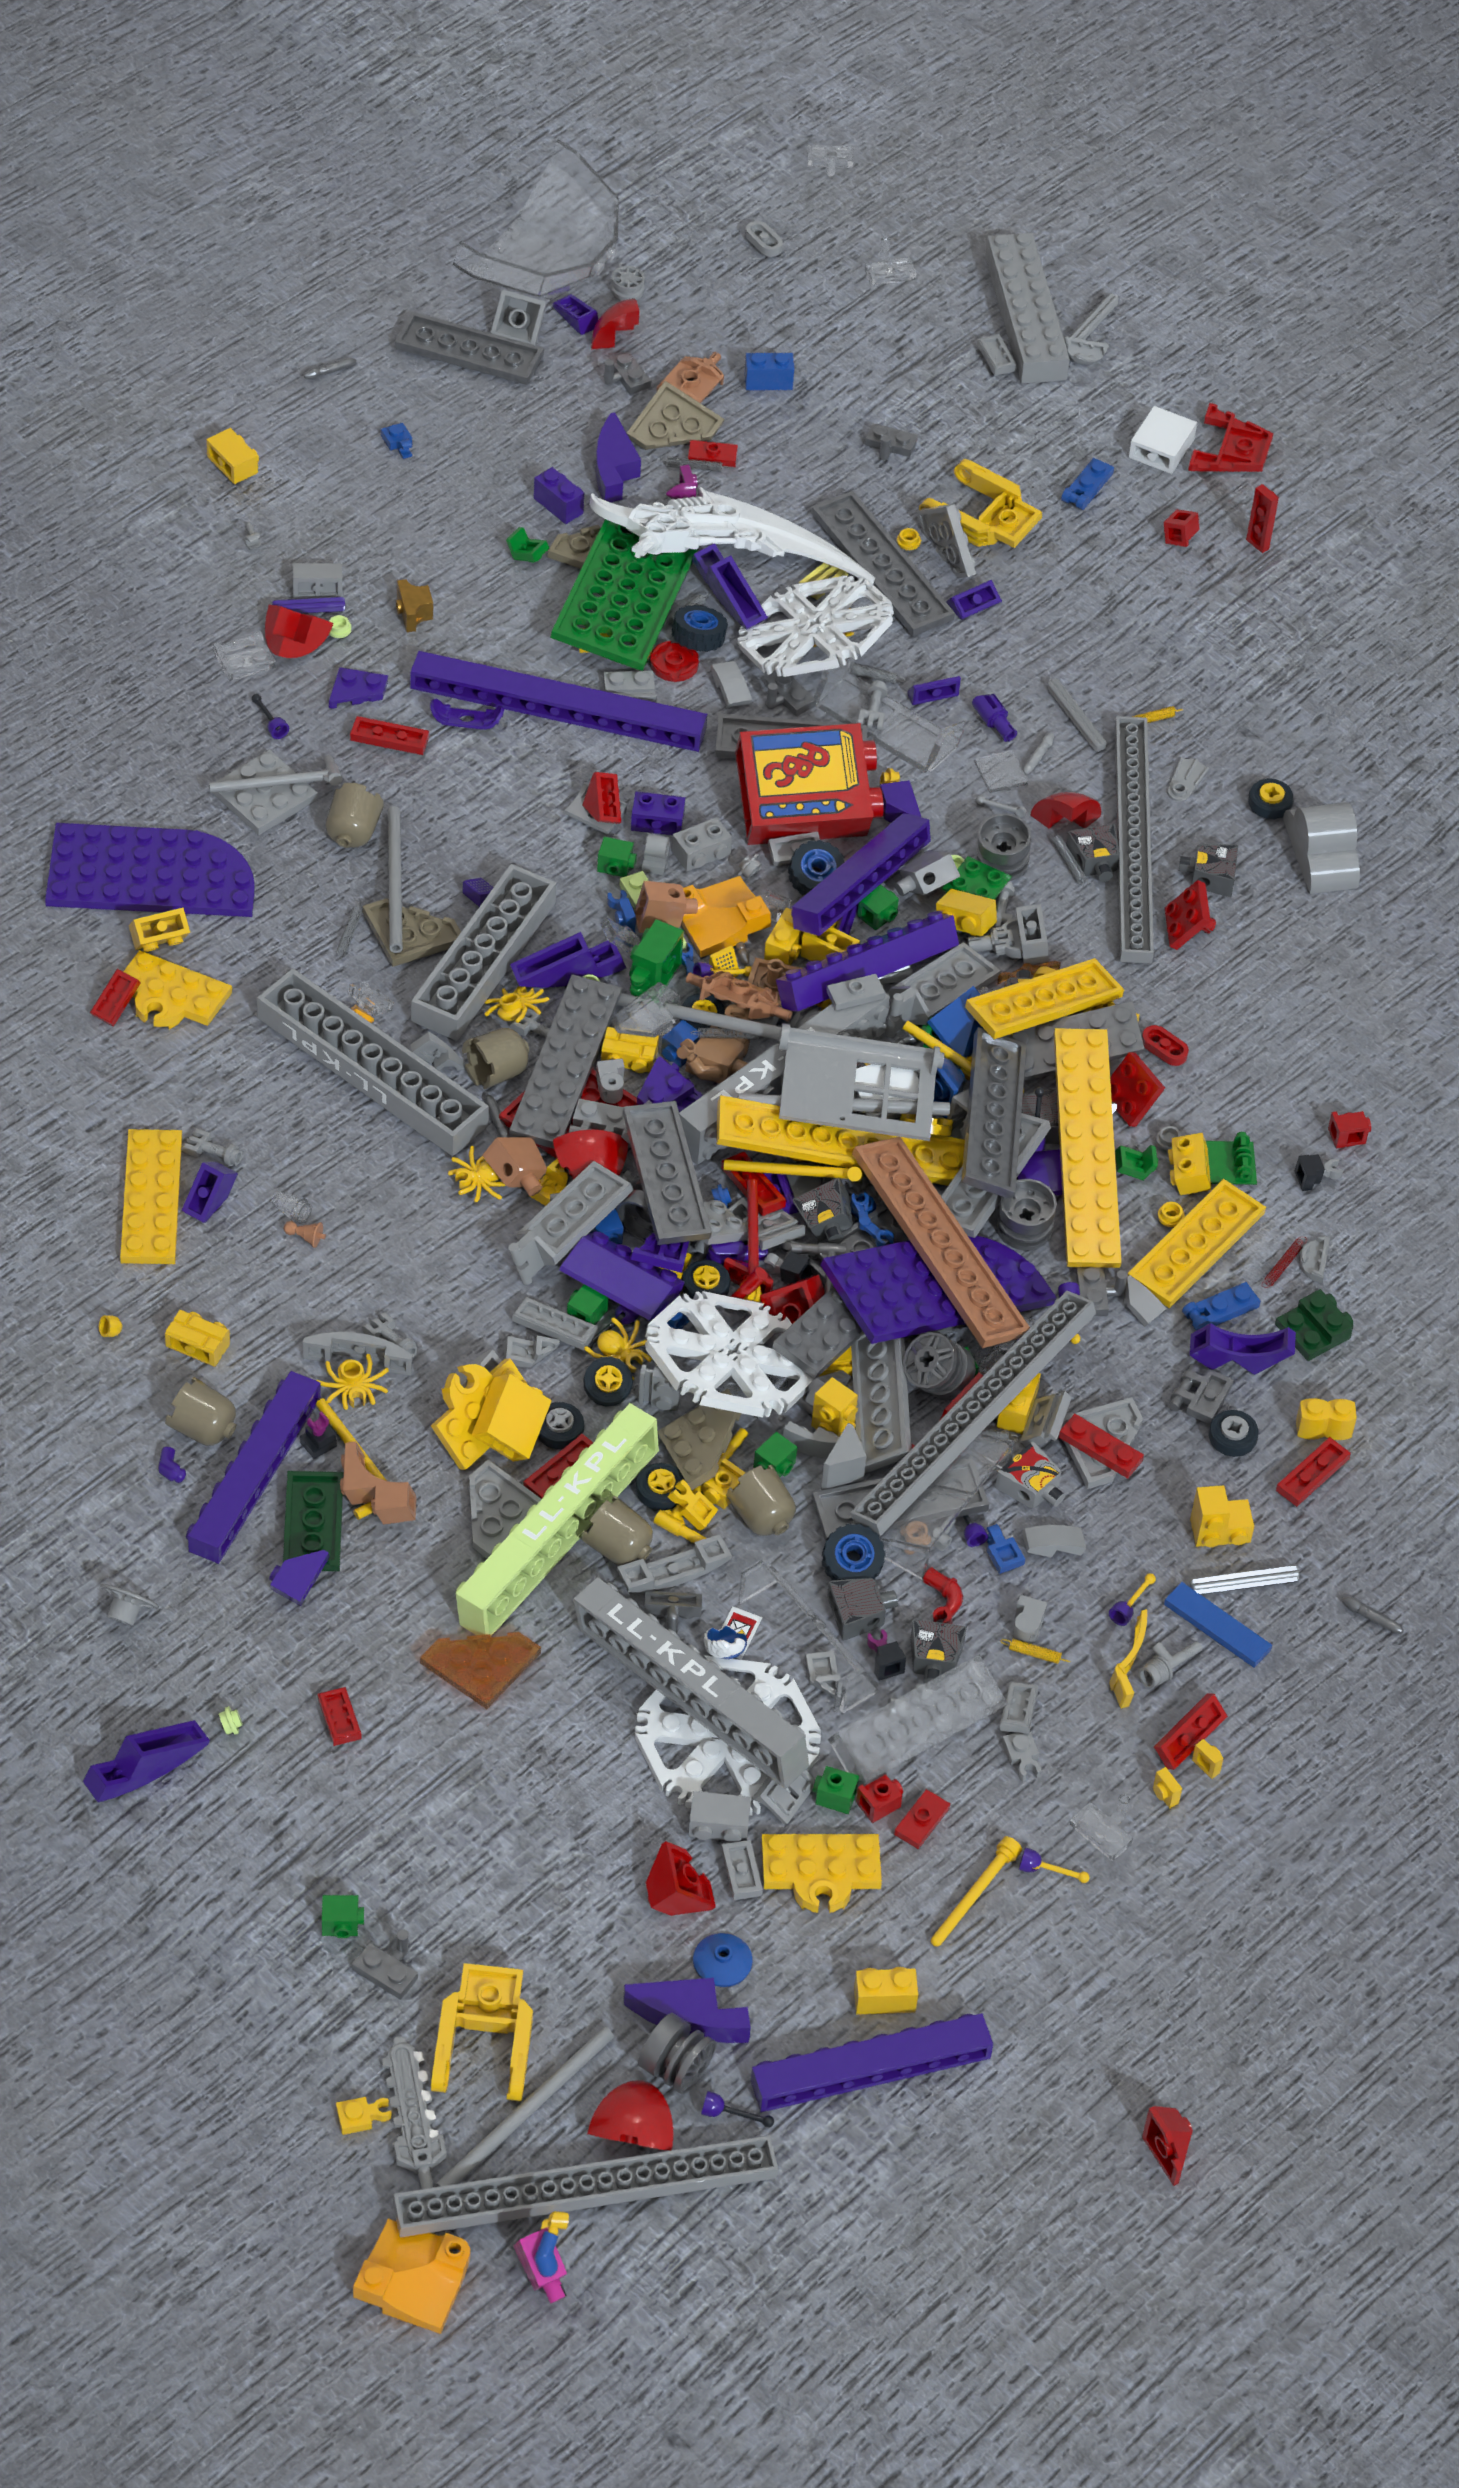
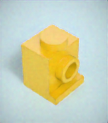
[703,1458,746,1510]

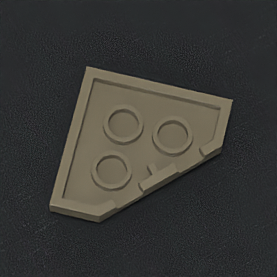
[627,381,725,450]
[548,525,631,569]
[363,898,461,967]
[658,1389,742,1490]

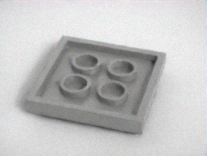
[213,750,318,835]

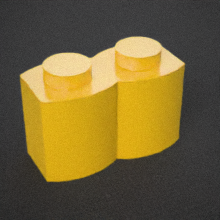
[1296,1398,1357,1440]

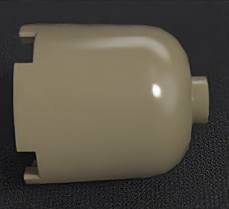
[326,783,384,848]
[462,1028,529,1089]
[165,1377,237,1446]
[726,1465,796,1536]
[581,1496,653,1566]

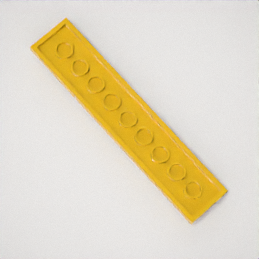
[1054,1028,1122,1268]
[716,1095,965,1186]

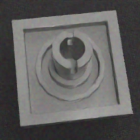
[694,1200,748,1254]

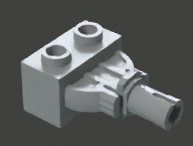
[968,904,1049,966]

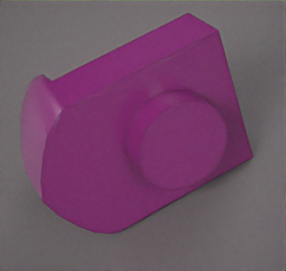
[666,465,698,500]

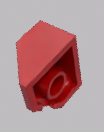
[760,1275,825,1324]
[646,1841,716,1916]
[1142,2106,1192,2186]

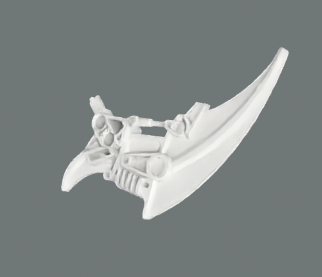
[589,487,875,584]

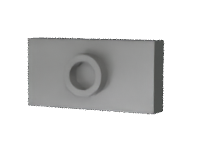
[977,334,1017,376]
[827,974,885,1011]
[1000,1682,1038,1734]

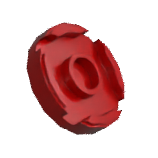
[650,641,699,682]

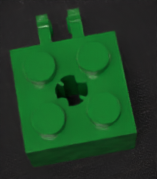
[629,919,684,997]

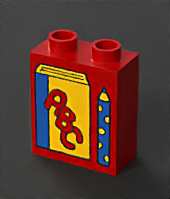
[735,723,883,845]

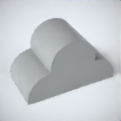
[1283,802,1360,894]

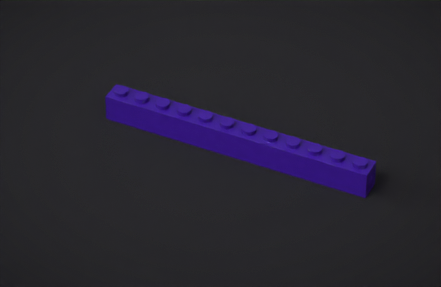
[410,651,707,752]

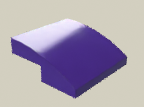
[1016,1149,1063,1196]

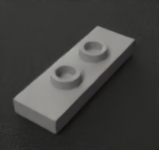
[512,1297,598,1350]

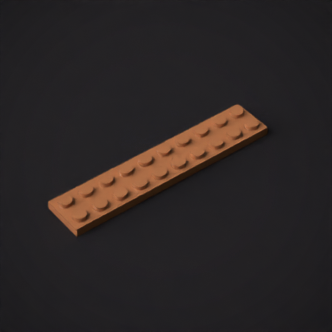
[852,1137,1030,1348]

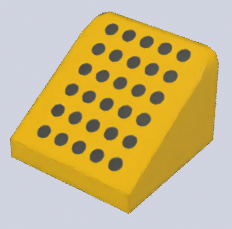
[709,946,739,978]

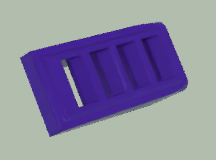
[552,294,599,335]

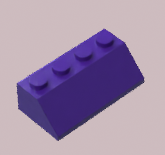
[559,1232,685,1320]

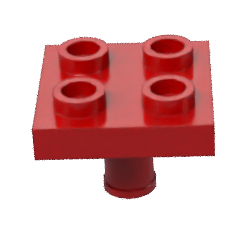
[1164,880,1216,950]
[1110,1052,1165,1127]

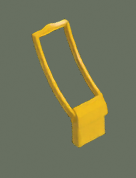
[1109,1609,1147,1709]

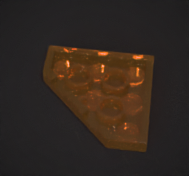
[420,1632,541,1709]

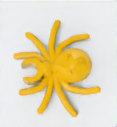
[484,986,549,1023]
[448,1146,506,1203]
[584,1317,652,1384]
[316,1354,389,1410]

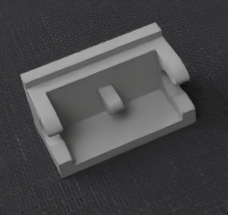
[293,563,343,599]

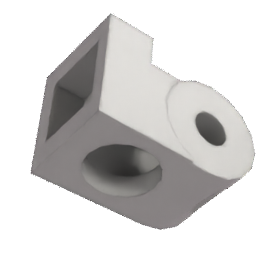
[642,833,670,875]
[596,1059,624,1103]
[1013,1594,1047,1644]

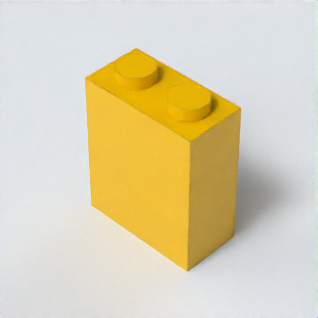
[472,1373,552,1462]

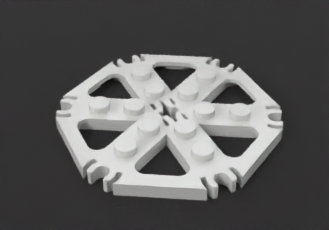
[738,575,894,677]
[645,1291,814,1417]
[635,1655,821,1816]

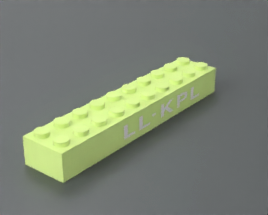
[456,1403,659,1642]

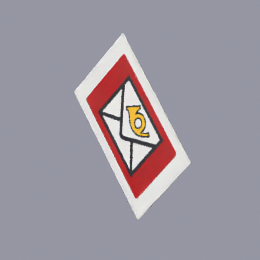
[721,1606,763,1660]

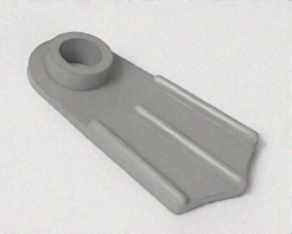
[1168,757,1209,801]

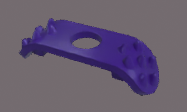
[430,699,504,730]

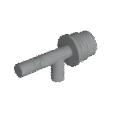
[1138,1641,1202,1688]

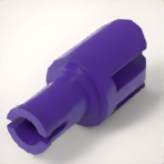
[972,694,1017,742]
[706,1240,768,1266]

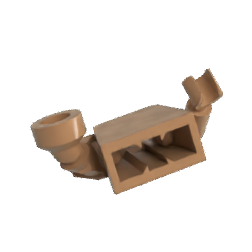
[677,1004,750,1084]

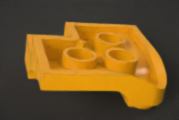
[681,876,771,958]
[353,2218,470,2334]

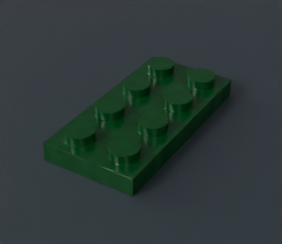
[283,1471,344,1572]

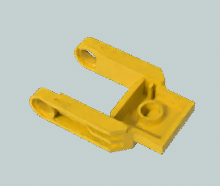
[919,459,1042,548]
[431,1963,533,2101]

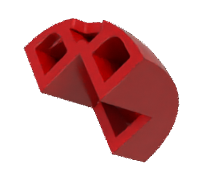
[591,298,640,349]
[265,604,334,658]
[1030,792,1101,829]
[553,1130,628,1180]
[587,2080,673,2151]

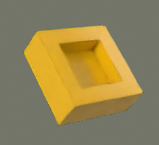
[1192,1739,1224,1779]
[1153,1767,1182,1809]

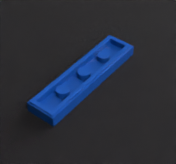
[1164,1582,1272,1668]

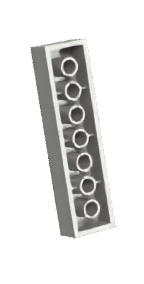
[985,233,1070,384]
[411,864,557,1041]

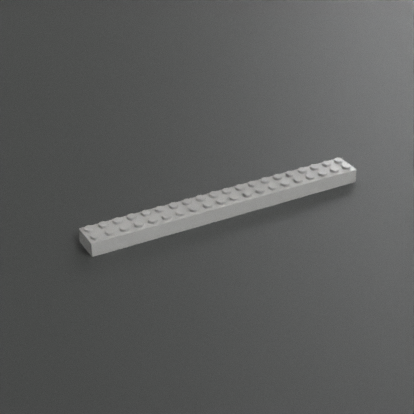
[1115,716,1154,964]
[850,1291,1096,1536]
[393,2136,778,2237]

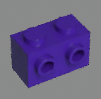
[534,467,584,524]
[631,791,686,836]

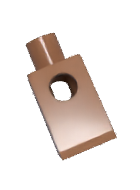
[634,881,698,933]
[482,1137,547,1196]

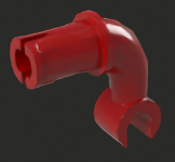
[923,1567,963,1624]

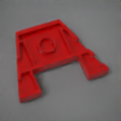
[1188,403,1274,472]

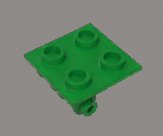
[942,856,1012,900]
[1206,1132,1257,1185]

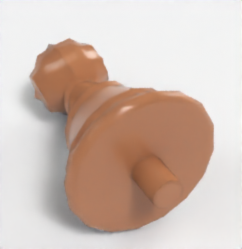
[283,1221,326,1248]

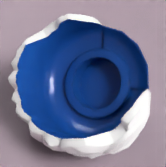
[704,1625,747,1659]

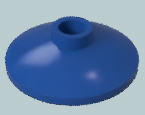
[693,1933,753,1987]

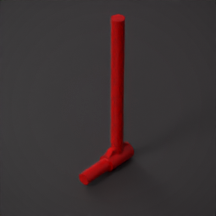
[730,1179,768,1299]

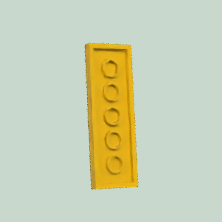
[965,958,1124,1039]
[120,1129,182,1264]
[1127,1179,1266,1308]

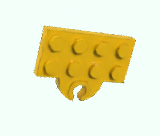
[123,950,232,1030]
[431,1358,529,1470]
[761,1834,882,1913]

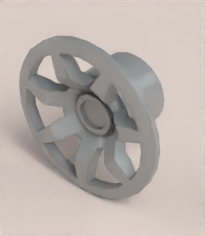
[100,1584,159,1626]

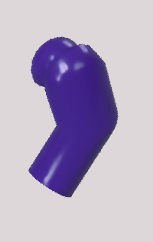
[158,1447,186,1483]

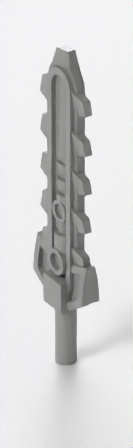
[382,2037,446,2190]

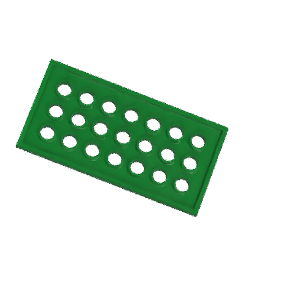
[550,519,700,671]

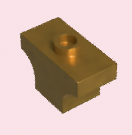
[396,579,433,632]

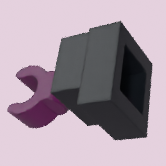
[300,1411,337,1459]
[867,1629,906,1681]

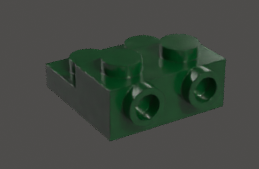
[1275,1289,1353,1361]

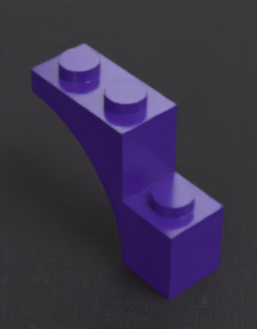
[1190,1323,1296,1375]

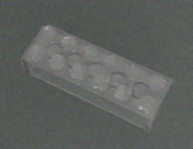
[828,1654,1008,1787]

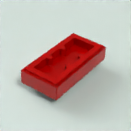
[688,440,738,467]
[90,969,141,1027]
[318,1687,362,1746]
[894,1789,951,1849]

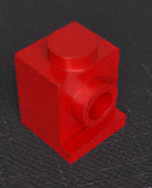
[1163,509,1200,547]
[1328,1111,1371,1149]
[856,1774,903,1823]

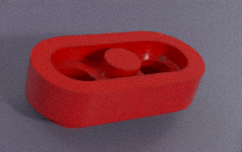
[1142,1025,1189,1066]

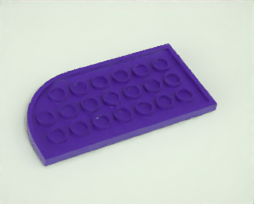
[45,823,255,917]
[820,1236,1057,1344]

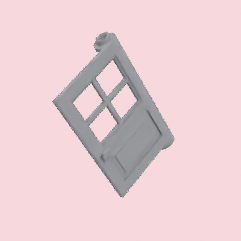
[778,1023,944,1141]

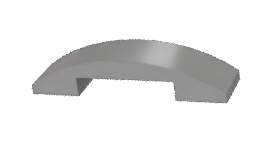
[303,1332,412,1376]
[617,1534,732,1592]

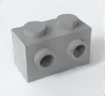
[672,817,732,872]
[689,1791,751,1843]

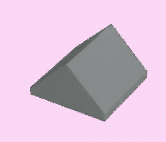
[821,1423,866,1490]

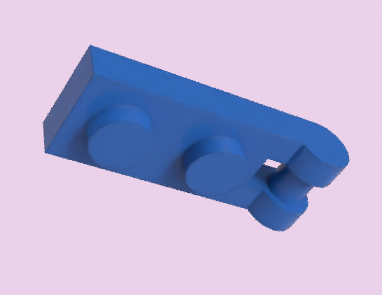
[1061,458,1114,510]
[1182,1282,1261,1331]

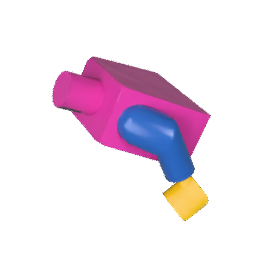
[513,2211,569,2304]

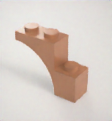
[340,1441,416,1525]

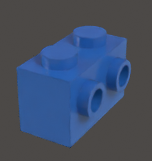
[744,353,794,390]

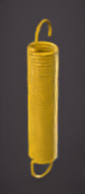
[1132,706,1183,724]
[1000,1638,1071,1664]

